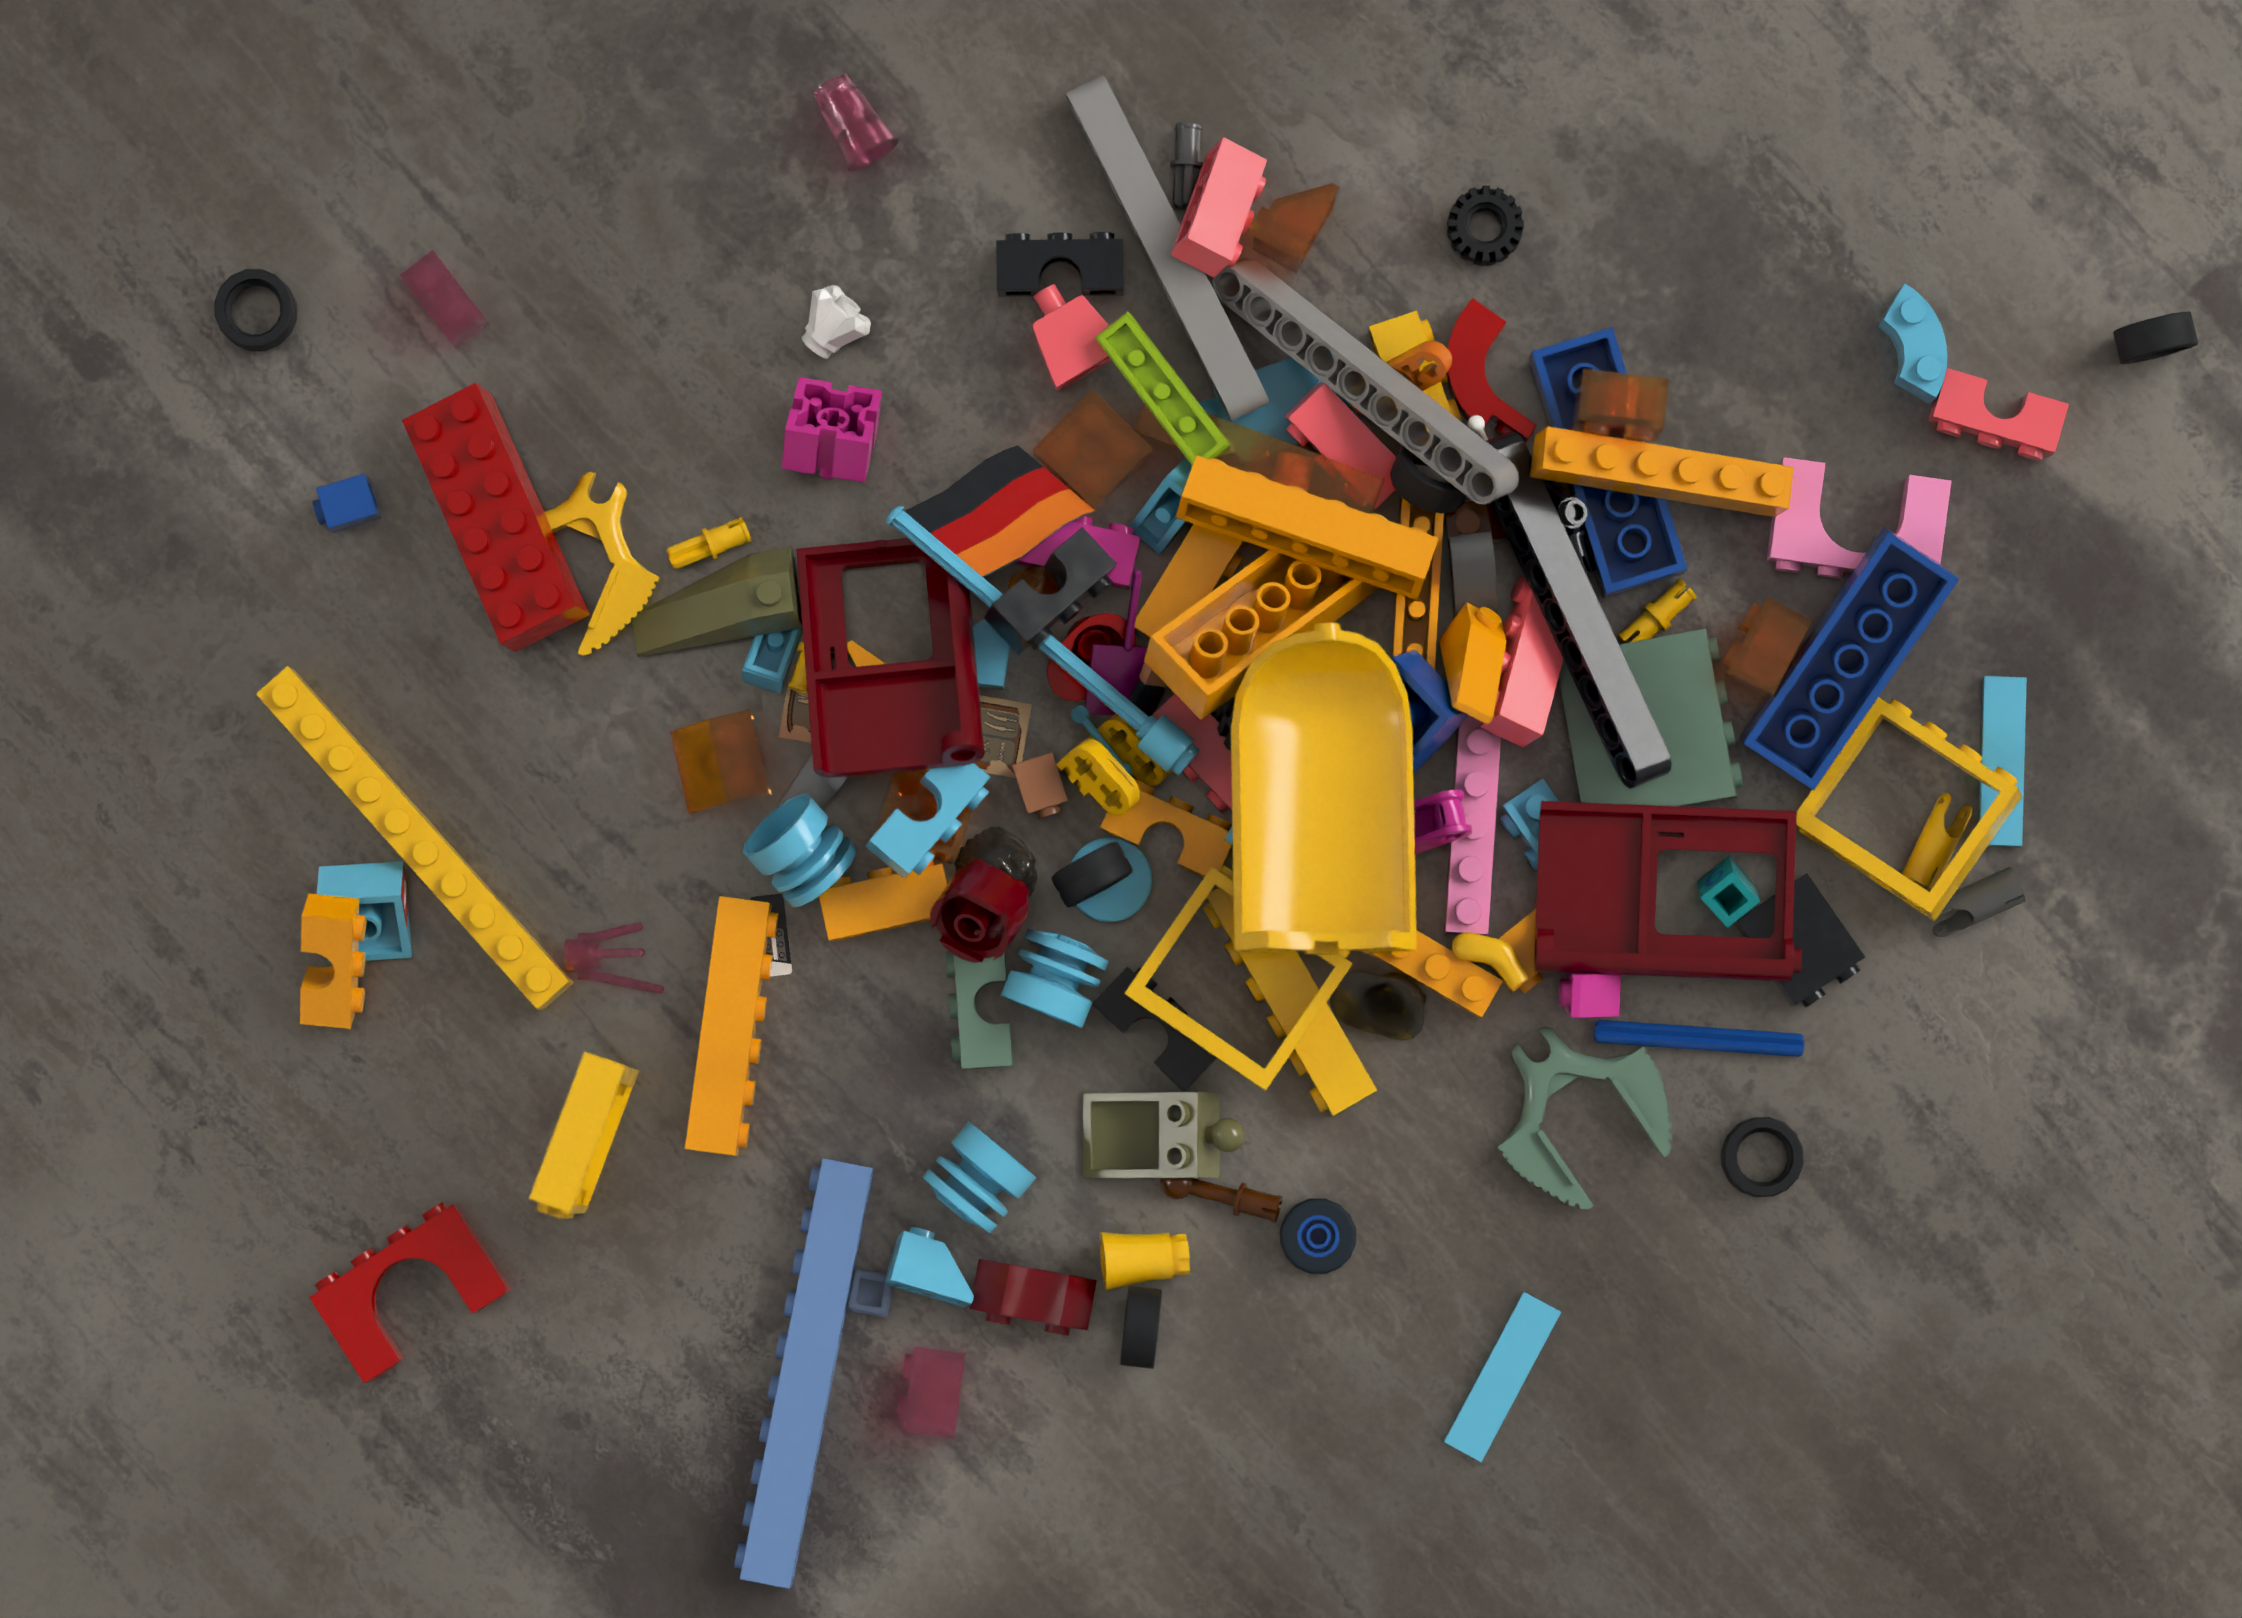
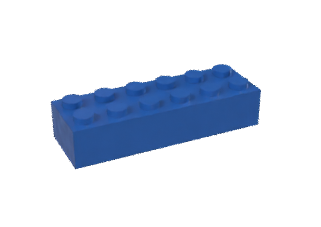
[1529,327,1688,598]
[1740,527,1959,790]

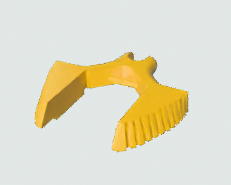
[544,472,660,656]

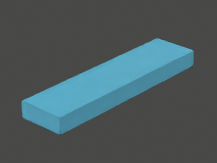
[1978,676,2027,847]
[1443,1292,1561,1462]

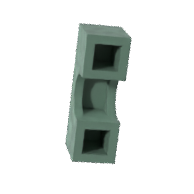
[946,951,1013,1070]

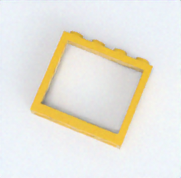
[1796,697,2022,922]
[1125,865,1353,1091]
[529,1052,639,1219]

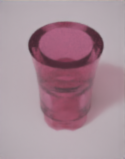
[813,73,899,171]

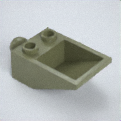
[1083,1092,1245,1178]

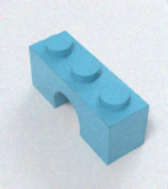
[865,763,990,879]

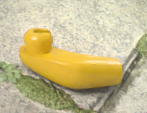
[1452,932,1528,989]

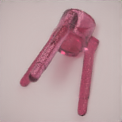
[564,922,664,994]

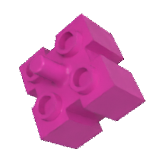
[781,377,882,482]

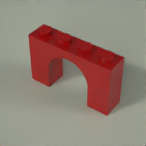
[309,1202,512,1383]

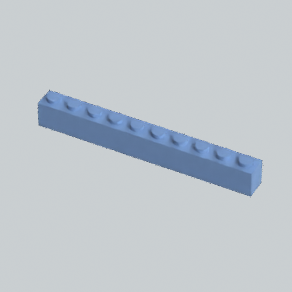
[734,1158,874,1589]

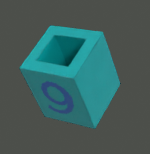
[1697,855,1760,928]

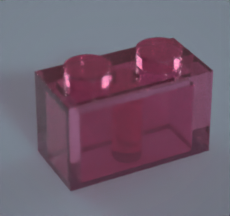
[399,250,489,349]
[896,1346,966,1438]

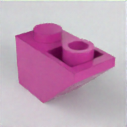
[1558,973,1621,1018]

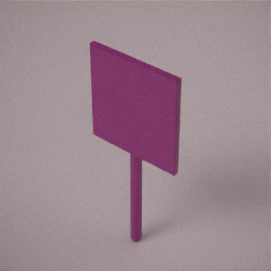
[1084,570,1154,715]

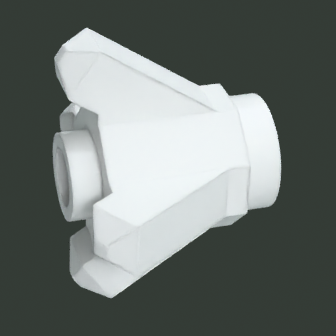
[802,285,871,358]

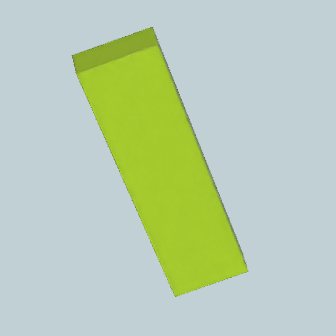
[1095,311,1232,466]

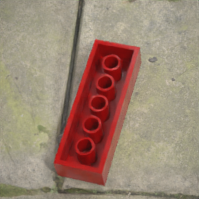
[402,383,590,652]

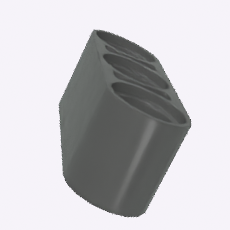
[1448,531,1498,619]

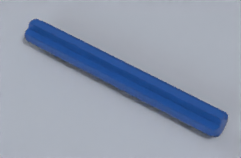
[1594,1020,1805,1057]

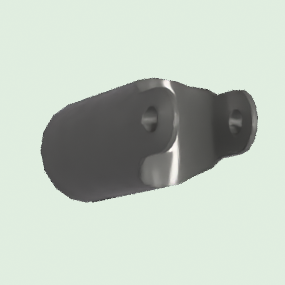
[1933,867,2026,937]

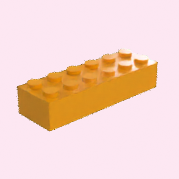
[1144,550,1380,720]

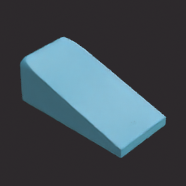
[741,606,803,693]

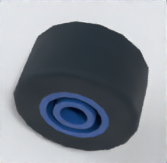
[1280,1198,1356,1274]

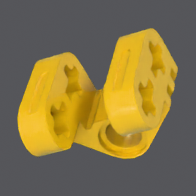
[1056,713,1172,815]

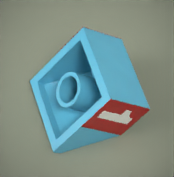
[316,861,412,963]

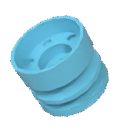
[742,793,857,907]
[1001,929,1109,1028]
[923,1121,1037,1234]

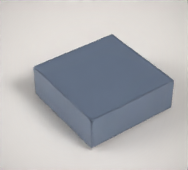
[846,1268,894,1318]

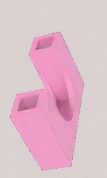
[1766,457,1952,579]

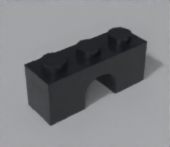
[996,232,1124,297]
[984,527,1117,655]
[1092,967,1217,1092]

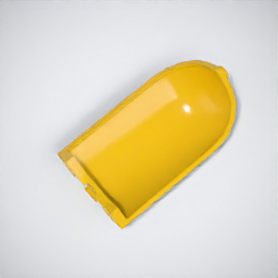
[1231,623,1417,955]

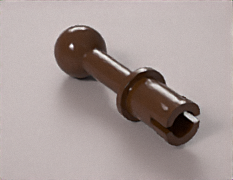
[1160,1178,1283,1223]

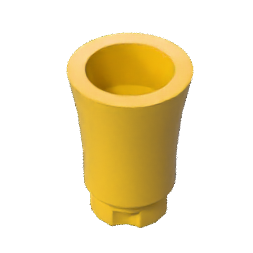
[1099,1232,1190,1291]

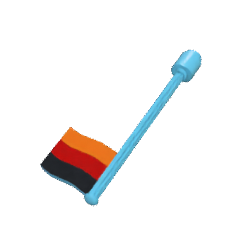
[886,445,1200,776]

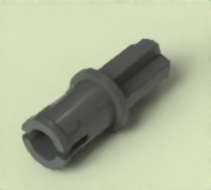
[1170,123,1203,209]

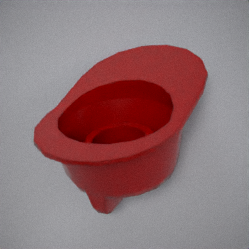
[1047,612,1136,702]

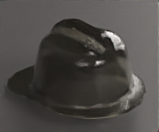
[1329,971,1427,1041]

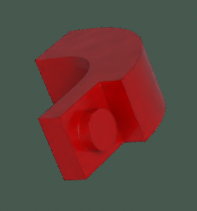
[1447,298,1537,443]

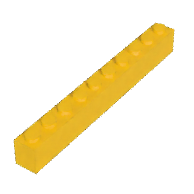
[256,666,574,1011]

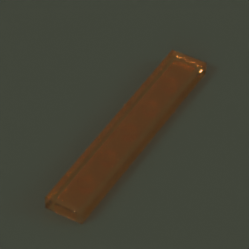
[1133,403,1385,514]

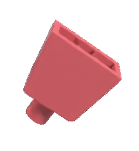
[1031,284,1112,393]

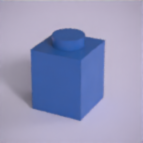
[312,474,381,533]

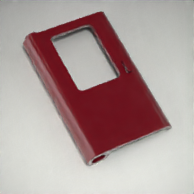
[796,538,985,778]
[1534,801,1802,982]

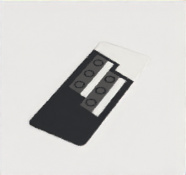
[750,894,792,977]

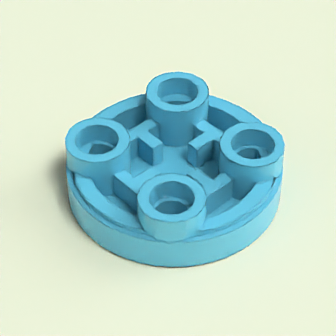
[1071,837,1152,922]

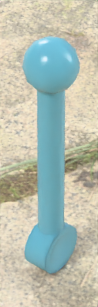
[1071,705,1132,775]

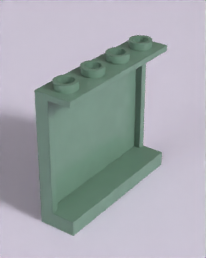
[1559,628,1744,806]

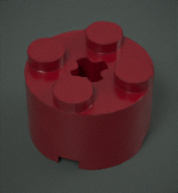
[930,859,1029,962]

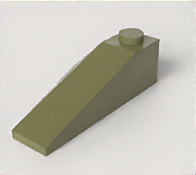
[632,547,802,657]

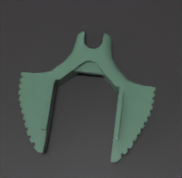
[1497,1027,1672,1210]

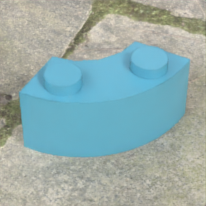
[1878,283,1947,404]

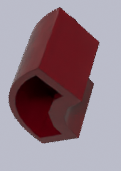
[970,1259,1097,1336]

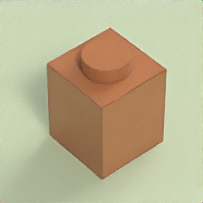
[1012,752,1068,819]

